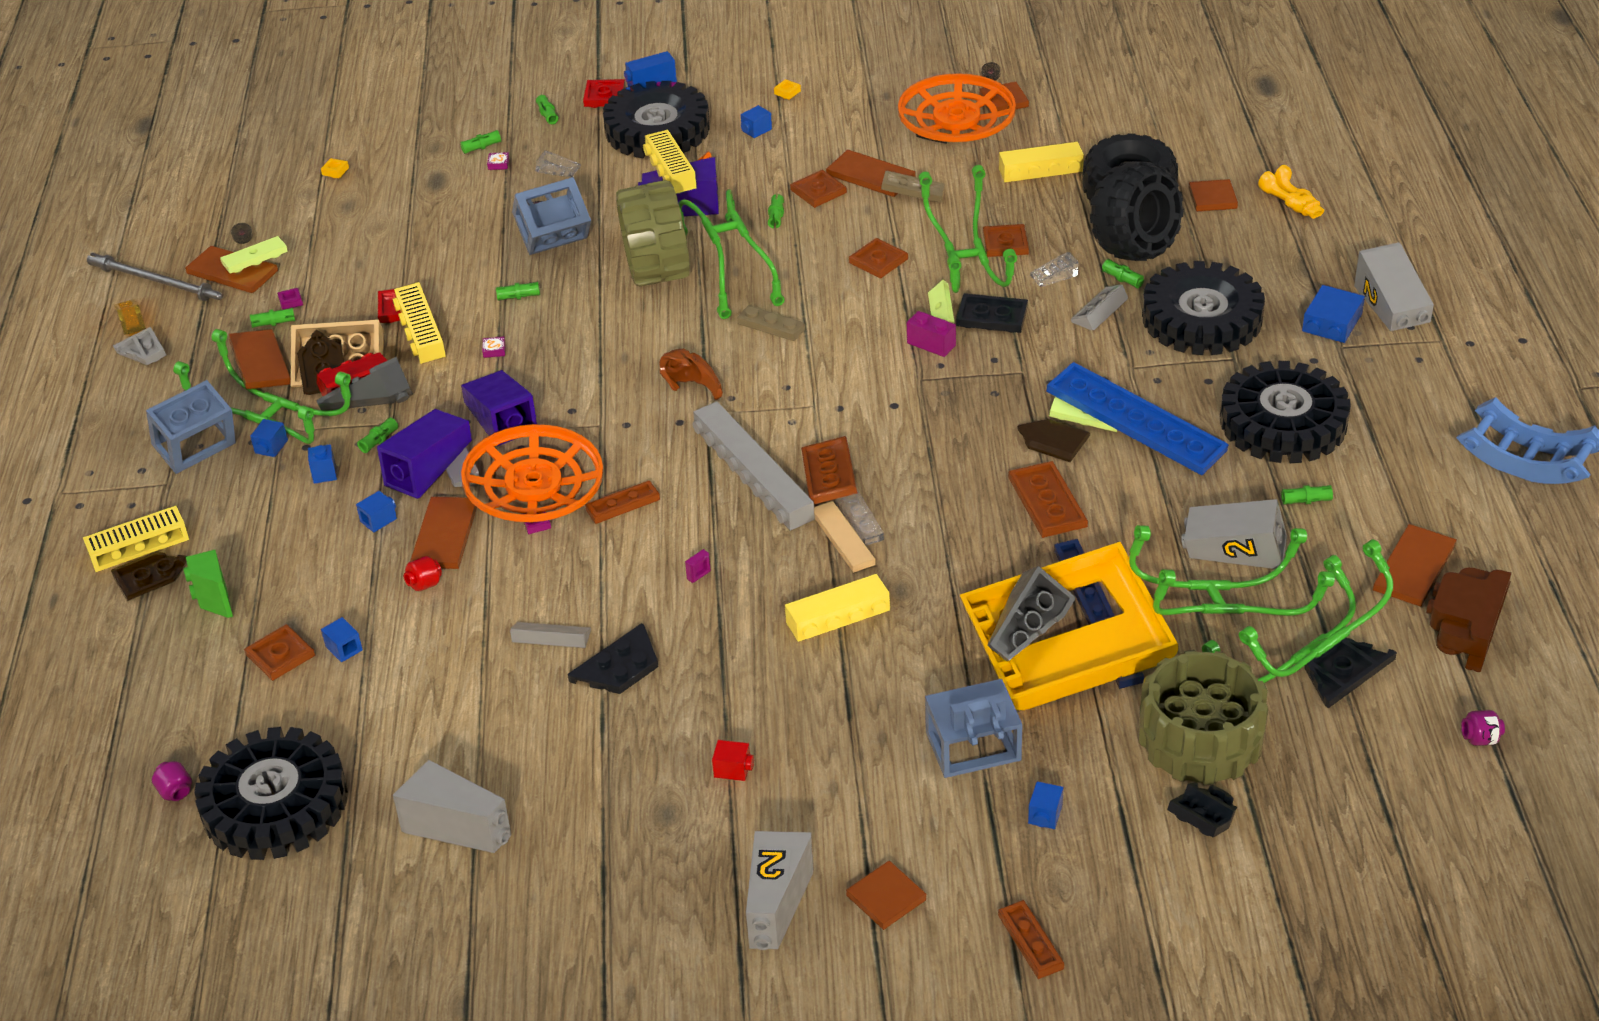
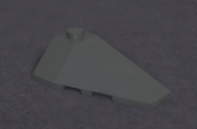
[316,357,413,411]
[987,566,1076,661]

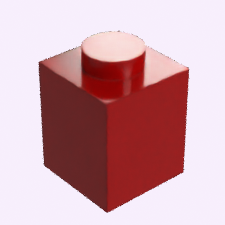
[712,740,754,781]

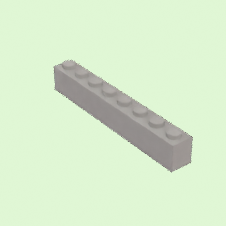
[692,402,815,531]

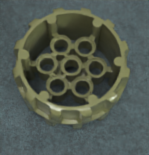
[616,180,690,287]
[1138,650,1268,785]

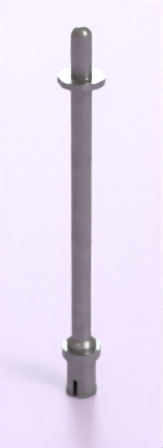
[87,252,223,301]

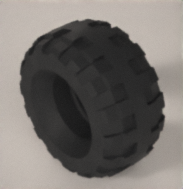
[1082,133,1178,214]
[1090,161,1184,261]

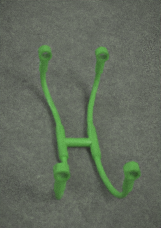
[918,165,1017,293]
[678,189,785,319]
[173,329,351,444]
[1129,525,1335,616]
[1202,539,1393,683]

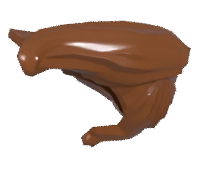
[659,348,723,400]

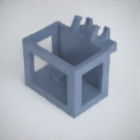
[512,177,591,255]
[146,380,236,474]
[925,679,1022,778]

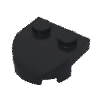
[1167,782,1237,837]

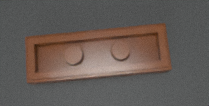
[585,480,660,524]
[998,900,1064,979]

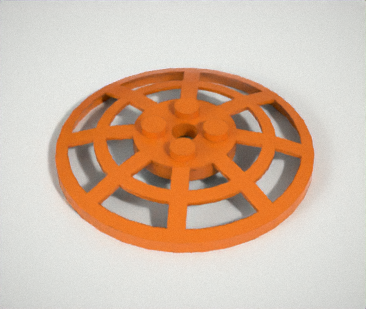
[898,73,1016,142]
[461,424,603,522]

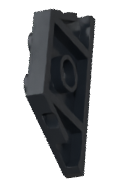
[567,623,658,694]
[1305,638,1397,708]

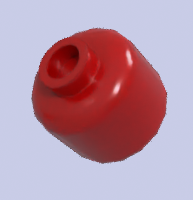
[403,556,442,591]

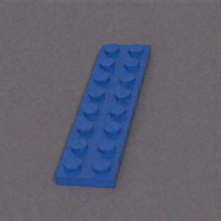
[1046,362,1229,475]

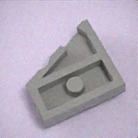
[113,327,167,365]

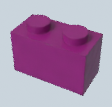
[907,311,956,357]

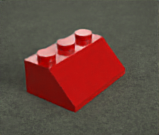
[316,352,388,396]

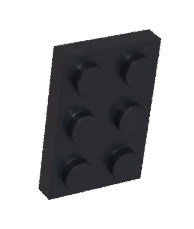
[956,293,1028,333]

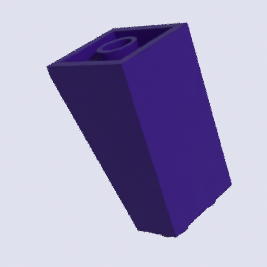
[638,157,719,217]
[461,370,537,446]
[377,409,472,499]

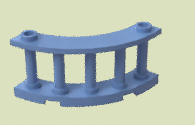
[1456,397,1599,484]

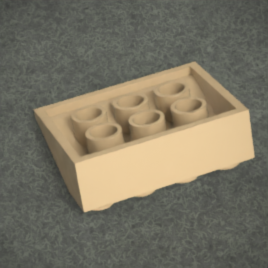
[291,320,384,388]

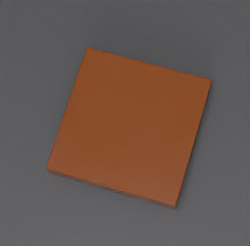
[980,82,1029,111]
[790,170,847,208]
[1189,179,1238,212]
[983,224,1029,257]
[849,238,908,279]
[244,624,315,681]
[846,861,926,930]

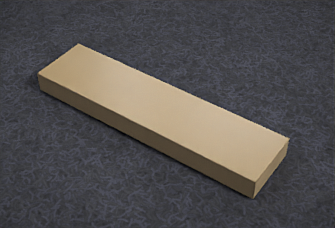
[814,501,875,573]

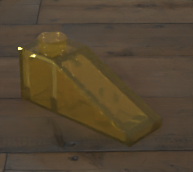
[114,299,146,337]

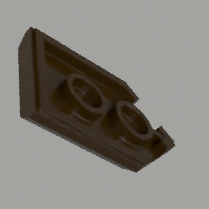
[297,330,344,395]
[1017,419,1090,462]
[111,552,187,601]

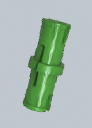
[536,95,558,125]
[460,130,501,154]
[768,194,784,228]
[1102,259,1144,289]
[496,282,540,301]
[250,308,295,328]
[357,417,399,453]
[1281,485,1333,505]

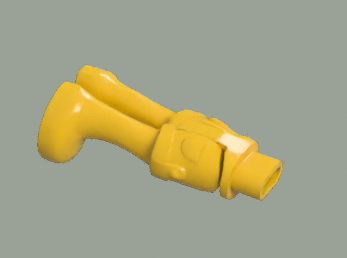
[1258,165,1324,219]

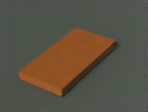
[826,150,916,197]
[185,246,278,293]
[229,329,290,389]
[801,436,858,504]
[1008,461,1088,538]
[410,497,477,569]
[1373,524,1457,607]

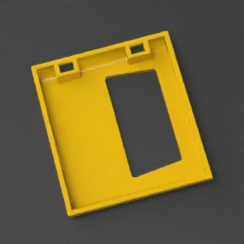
[960,542,1178,710]

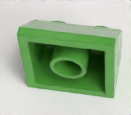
[183,550,233,618]

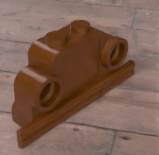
[1426,567,1511,672]

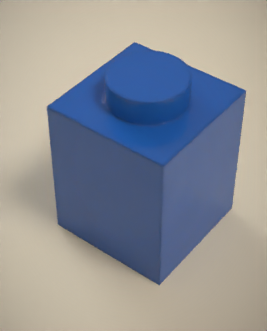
[741,105,772,138]
[250,419,288,457]
[308,444,337,484]
[356,491,397,533]
[321,617,363,663]
[1028,781,1064,829]

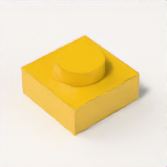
[774,79,801,100]
[321,158,349,178]

